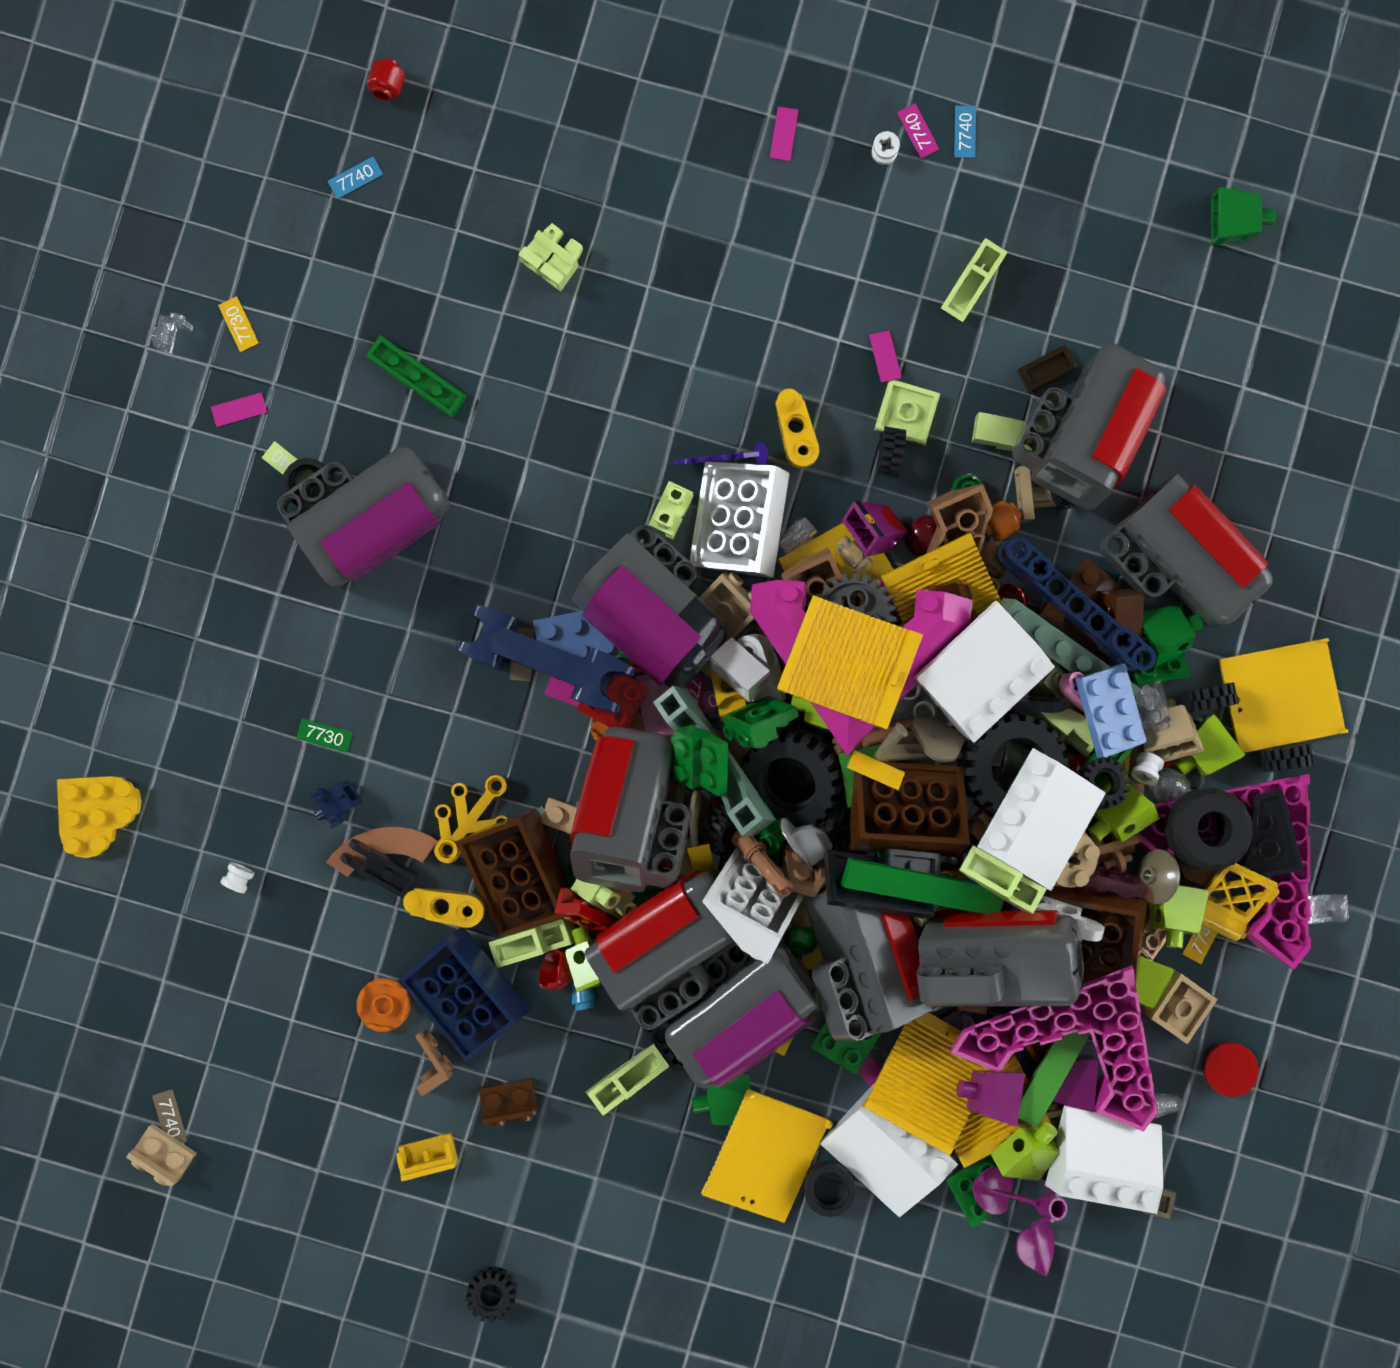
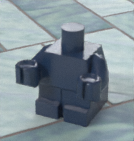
[310,780,363,828]

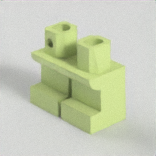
[518,223,583,292]
[648,481,694,541]
[571,879,637,919]

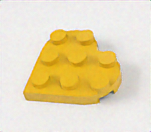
[57,776,142,858]

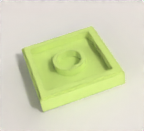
[874,380,940,446]

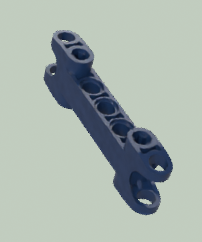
[995,538,1156,671]
[455,605,636,714]

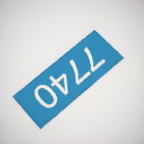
[954,105,976,158]
[328,156,383,199]

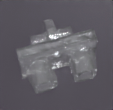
[1136,680,1172,732]

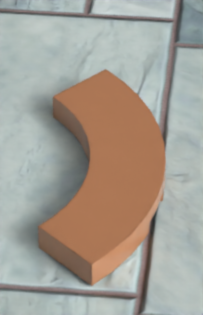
[326,827,438,877]

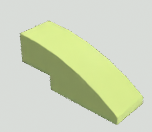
[941,238,1008,322]
[972,412,1044,453]
[1025,696,1095,758]
[959,846,1046,914]
[489,918,576,968]
[586,1044,669,1116]

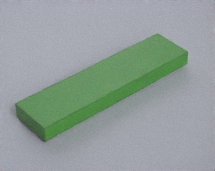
[1018,1032,1090,1128]

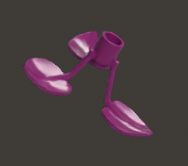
[972,1166,1067,1276]

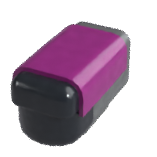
[571,525,727,688]

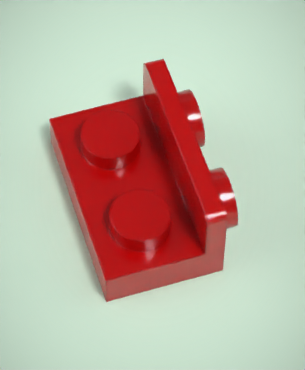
[554,888,616,931]

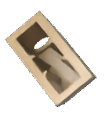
[1144,699,1204,762]

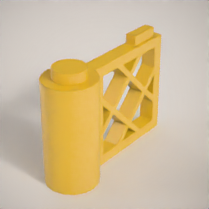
[1202,863,1279,942]

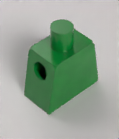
[1211,187,1276,245]
[1142,605,1203,667]
[692,1071,751,1126]

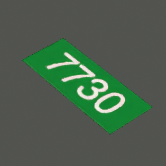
[296,718,353,753]

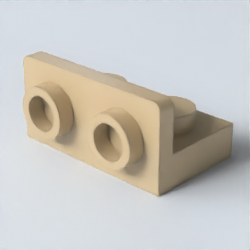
[126,1124,197,1187]

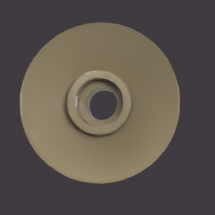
[1137,849,1180,905]

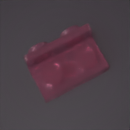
[1079,866,1145,899]

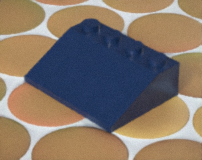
[398,927,531,1063]

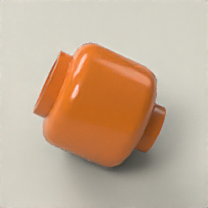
[985,501,1023,541]

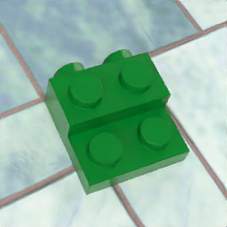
[722,696,799,749]
[671,724,728,796]

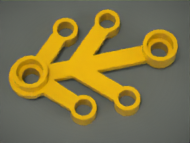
[434,775,508,863]

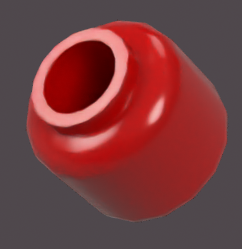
[367,58,405,101]

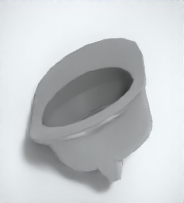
[780,819,833,871]

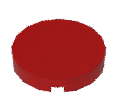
[1202,1041,1259,1097]

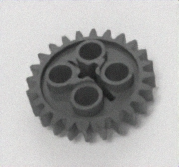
[816,573,900,624]

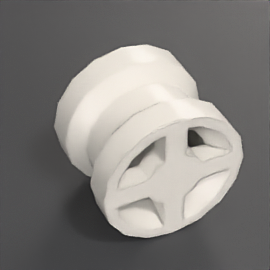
[871,131,900,165]
[1131,752,1164,785]
[220,862,255,893]

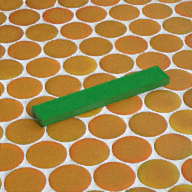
[841,857,1004,914]

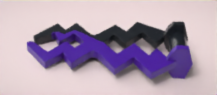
[674,442,769,465]

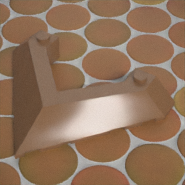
[781,484,993,626]

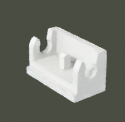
[710,637,770,703]

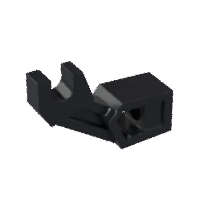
[1006,693,1069,715]

